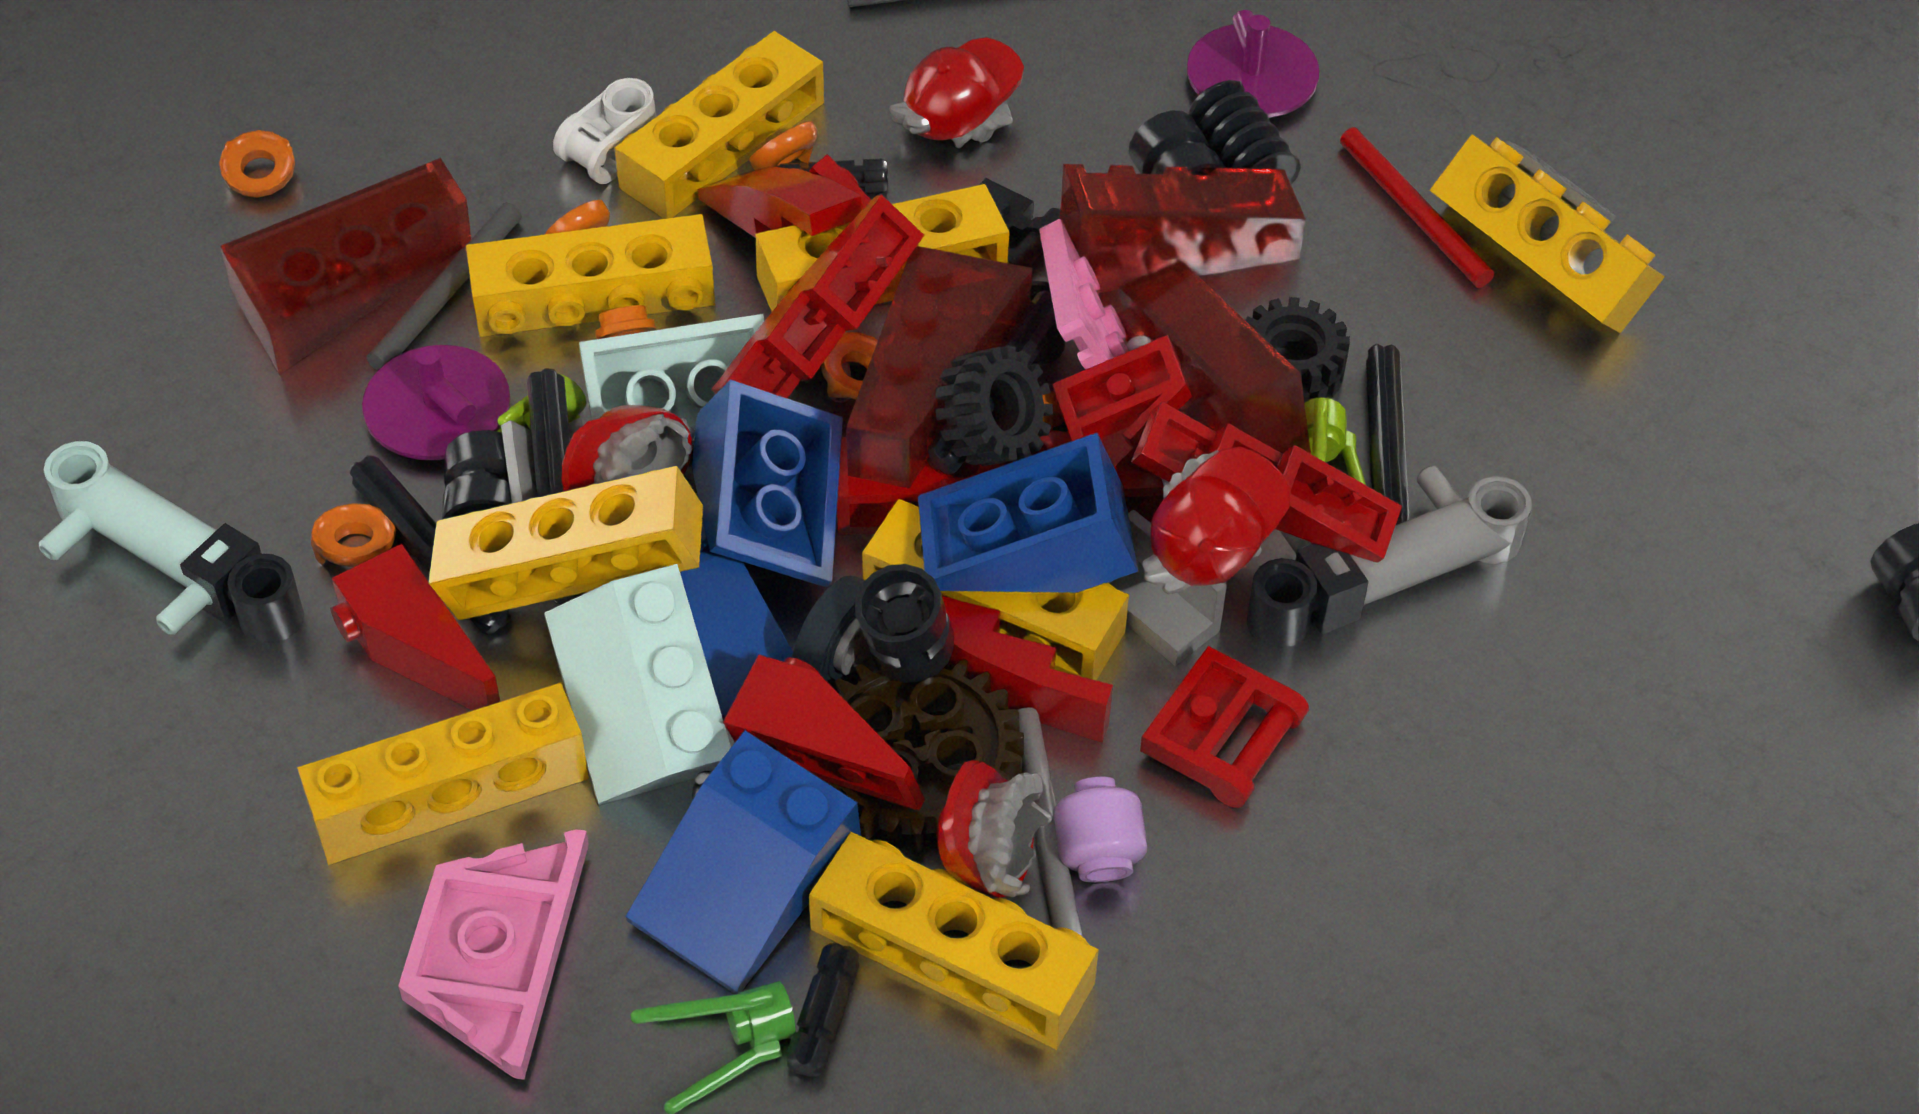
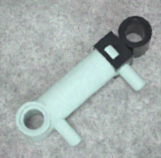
[39,441,304,643]

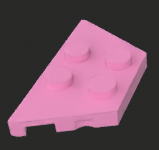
[1039,219,1128,370]
[398,829,589,1079]

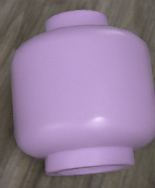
[1054,777,1148,883]

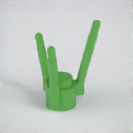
[630,981,796,1114]

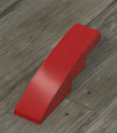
[697,167,863,238]
[711,194,925,399]
[1131,401,1402,563]
[942,596,1113,743]

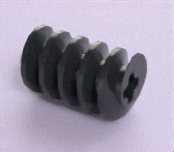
[1189,80,1301,203]

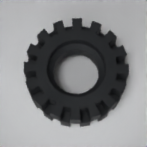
[1237,297,1350,410]
[935,346,1053,467]

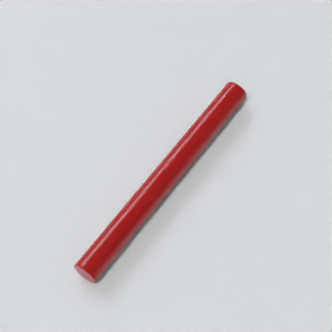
[1340,127,1494,288]

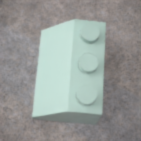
[579,314,764,440]
[544,564,731,806]

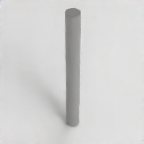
[1018,708,1082,936]

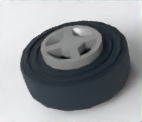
[792,576,870,690]

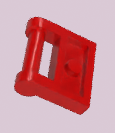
[1140,646,1309,808]

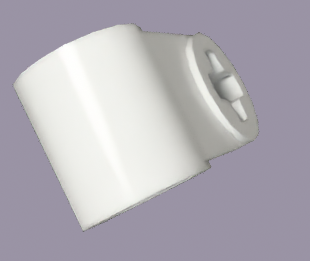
[553,78,657,184]

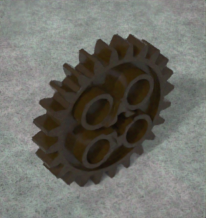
[825,659,1024,851]

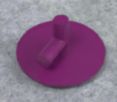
[1187,10,1320,118]
[362,345,510,460]

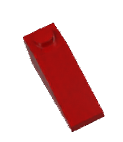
[330,544,500,711]
[723,654,925,811]

